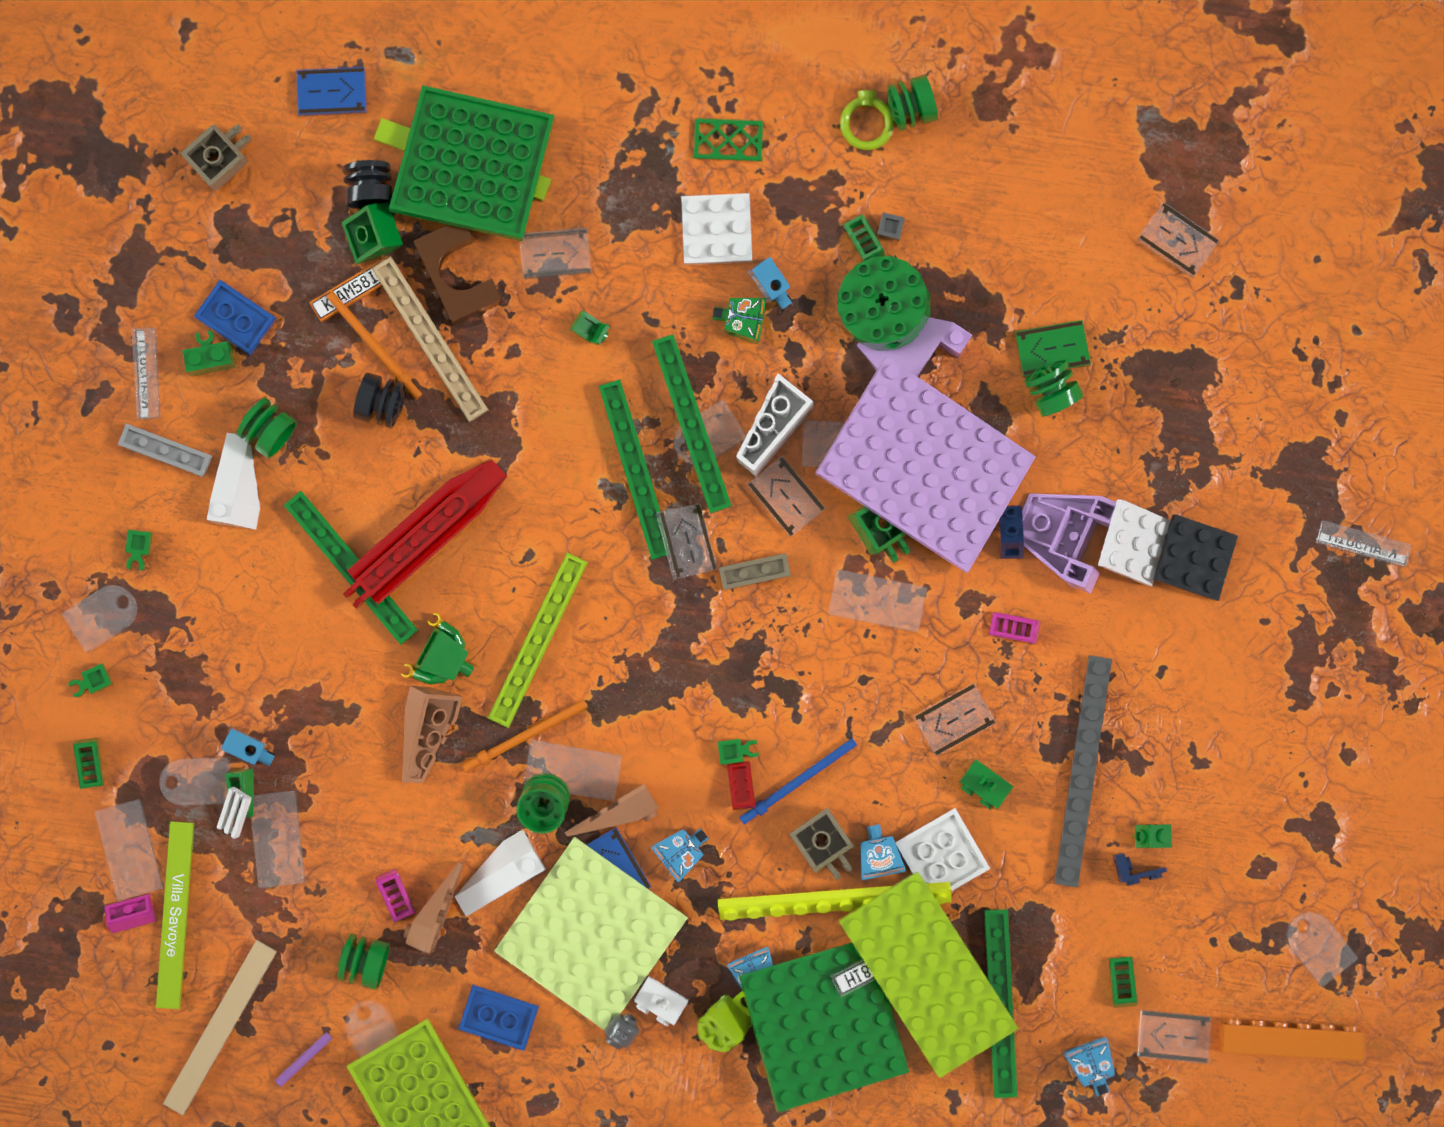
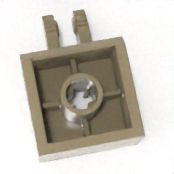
[180,124,252,192]
[789,808,854,880]

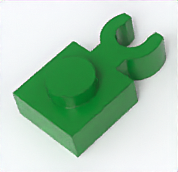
[125,530,153,571]
[68,663,113,698]
[718,739,759,765]

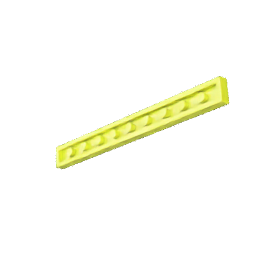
[718,882,952,920]

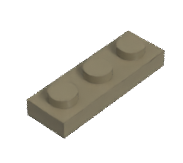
[719,553,791,590]

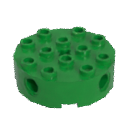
[838,256,931,351]

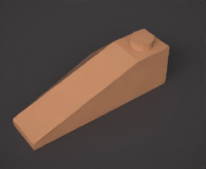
[402,686,463,783]
[565,784,659,836]
[403,862,464,953]

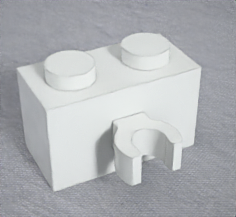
[634,976,688,1026]

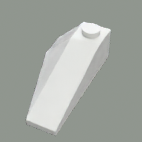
[207,433,260,530]
[455,830,546,917]

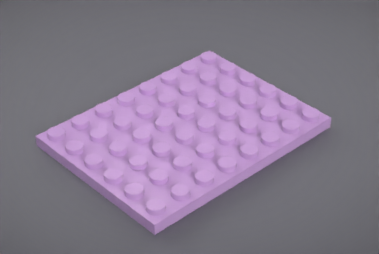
[815,356,1036,573]

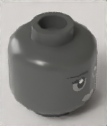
[605,1013,639,1049]

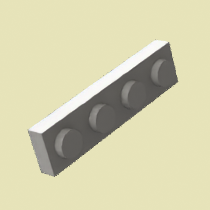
[118,423,213,477]

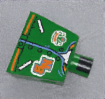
[712,298,767,344]

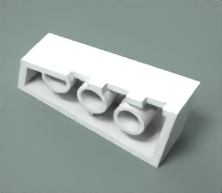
[736,374,815,476]

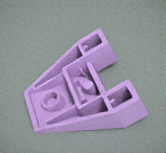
[857,317,972,377]
[1022,494,1116,594]

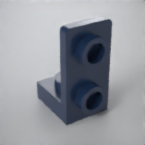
[999,506,1024,559]
[1113,853,1167,886]

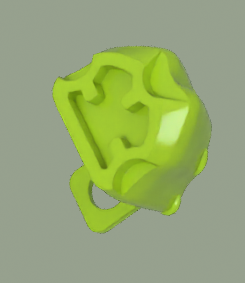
[698,991,752,1052]

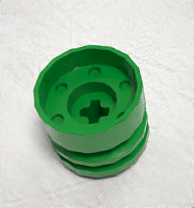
[887,74,938,131]
[1024,359,1084,417]
[236,397,297,459]
[516,773,570,834]
[338,933,390,990]

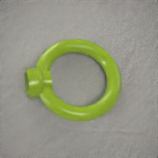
[840,90,894,150]

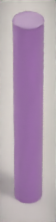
[275,1032,333,1087]

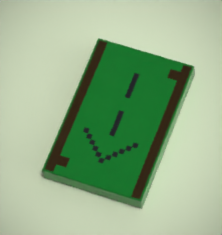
[1015,320,1091,377]

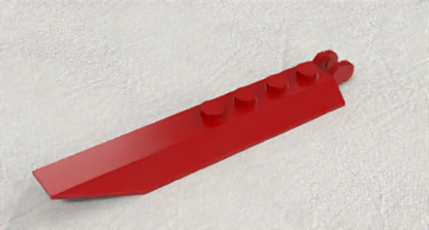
[343,460,507,609]

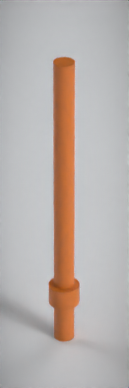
[326,291,423,400]
[461,700,588,772]

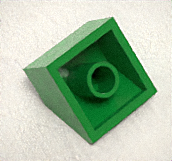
[341,203,403,264]

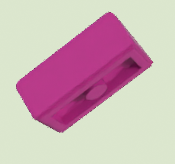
[104,894,156,933]

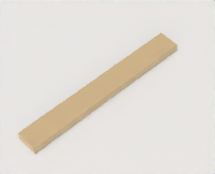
[372,256,489,422]
[163,940,278,1115]

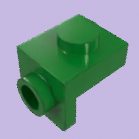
[569,310,610,345]
[1134,824,1172,848]

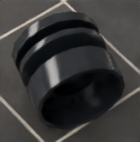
[342,160,393,209]
[353,372,405,429]

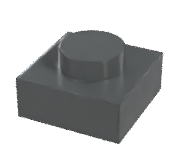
[877,212,905,241]

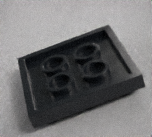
[1153,514,1238,601]

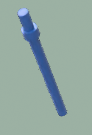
[739,738,857,825]

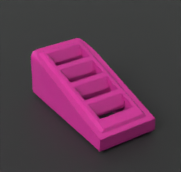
[989,612,1040,644]
[375,869,415,923]

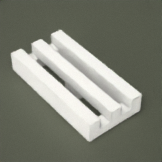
[217,787,252,839]

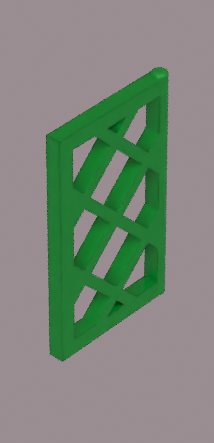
[693,118,763,161]

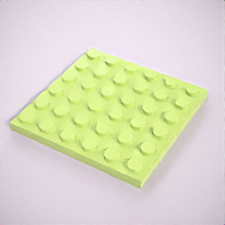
[494,837,688,1030]

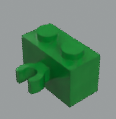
[182,330,236,376]
[959,759,1014,810]

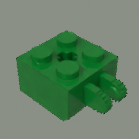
[847,506,910,563]

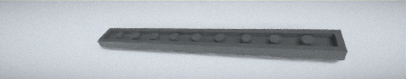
[1054,655,1112,887]

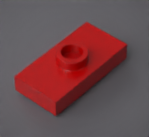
[727,761,756,810]

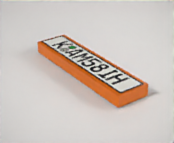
[309,256,388,323]

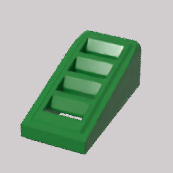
[843,214,886,261]
[73,738,104,789]
[225,768,254,818]
[1109,957,1138,1008]

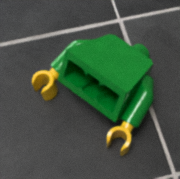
[401,613,474,685]

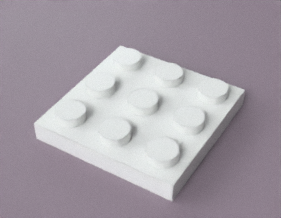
[681,193,752,265]
[1098,499,1171,586]
[895,808,990,891]

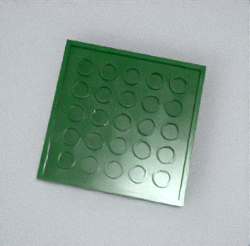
[389,85,555,242]
[739,942,910,1113]

